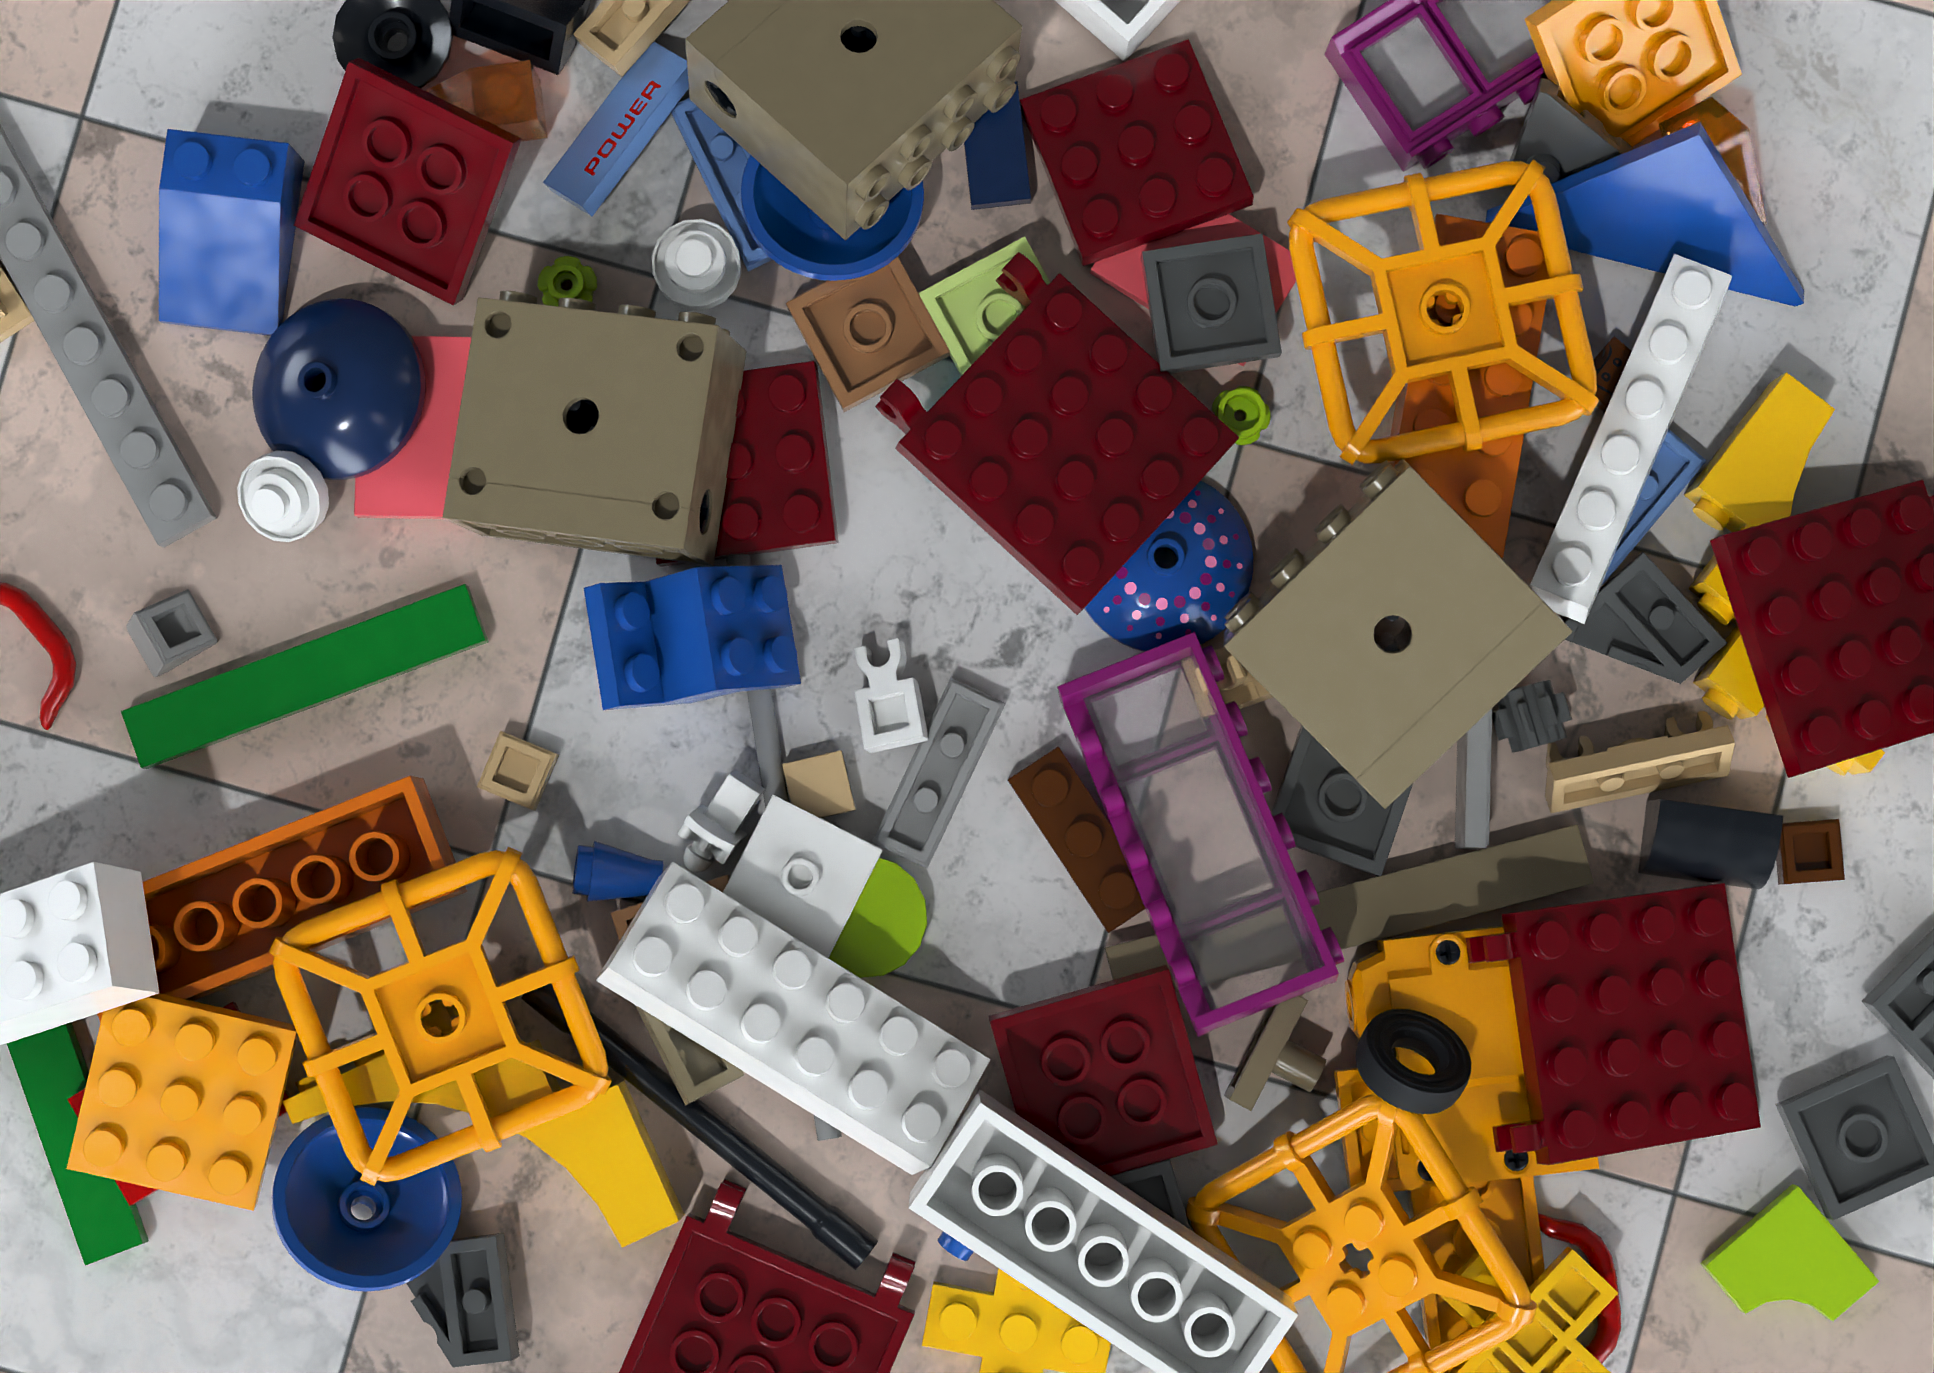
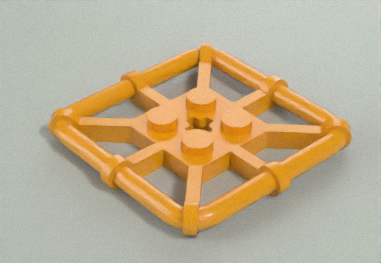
[1287,159,1599,465]
[269,847,612,1186]
[1185,1093,1537,1373]

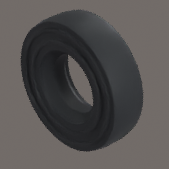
[1356,1009,1471,1114]

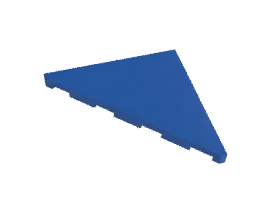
[1485,122,1804,307]

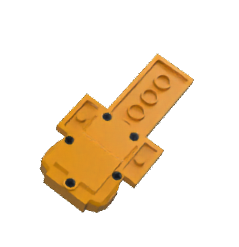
[1334,926,1599,1373]

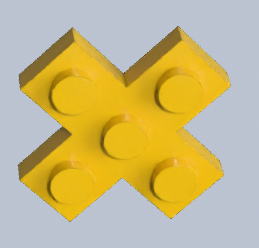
[1440,1246,1618,1373]
[922,1268,1111,1373]

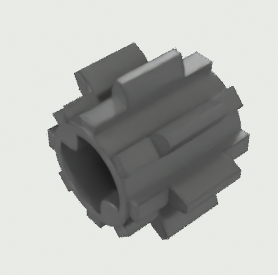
[1492,680,1572,753]

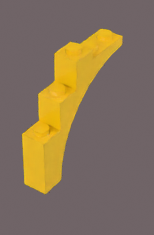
[1684,372,1885,776]
[282,1000,685,1248]

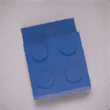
[584,565,801,710]

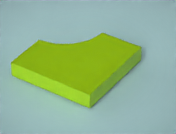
[1700,1184,1879,1321]

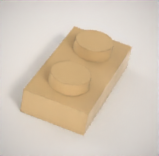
[573,0,690,77]

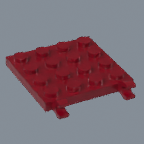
[875,252,1240,615]
[1710,479,1934,778]
[1466,883,1761,1165]
[619,1178,915,1373]

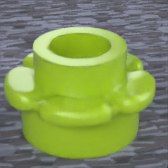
[537,256,598,306]
[1212,386,1271,446]

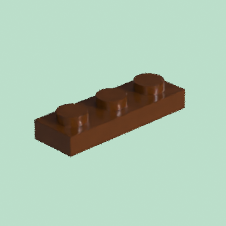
[1007,746,1145,933]

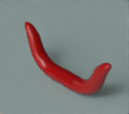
[0,582,76,730]
[1538,1213,1621,1364]

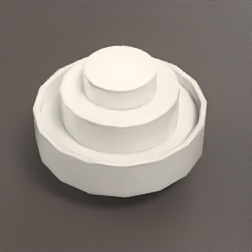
[651,219,741,310]
[237,450,329,542]

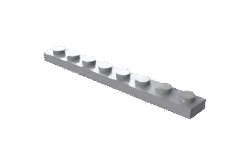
[0,125,217,548]

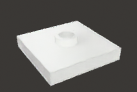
[723,795,883,958]

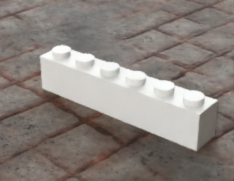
[1530,254,1732,624]

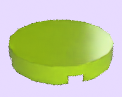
[828,858,927,978]

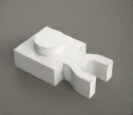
[854,638,929,753]

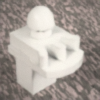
[677,769,765,873]

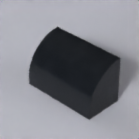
[449,0,591,75]
[1638,799,1783,890]

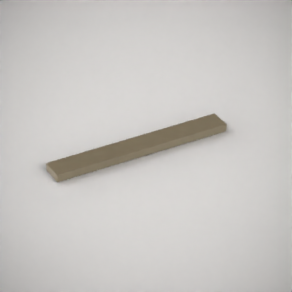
[1104,824,1594,993]

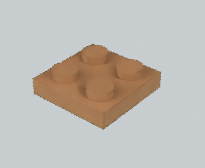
[786,257,950,412]

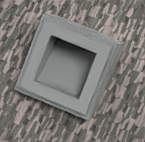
[127,589,218,677]

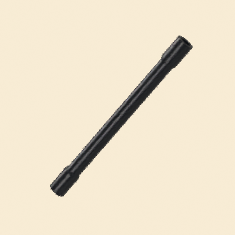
[521,983,878,1270]

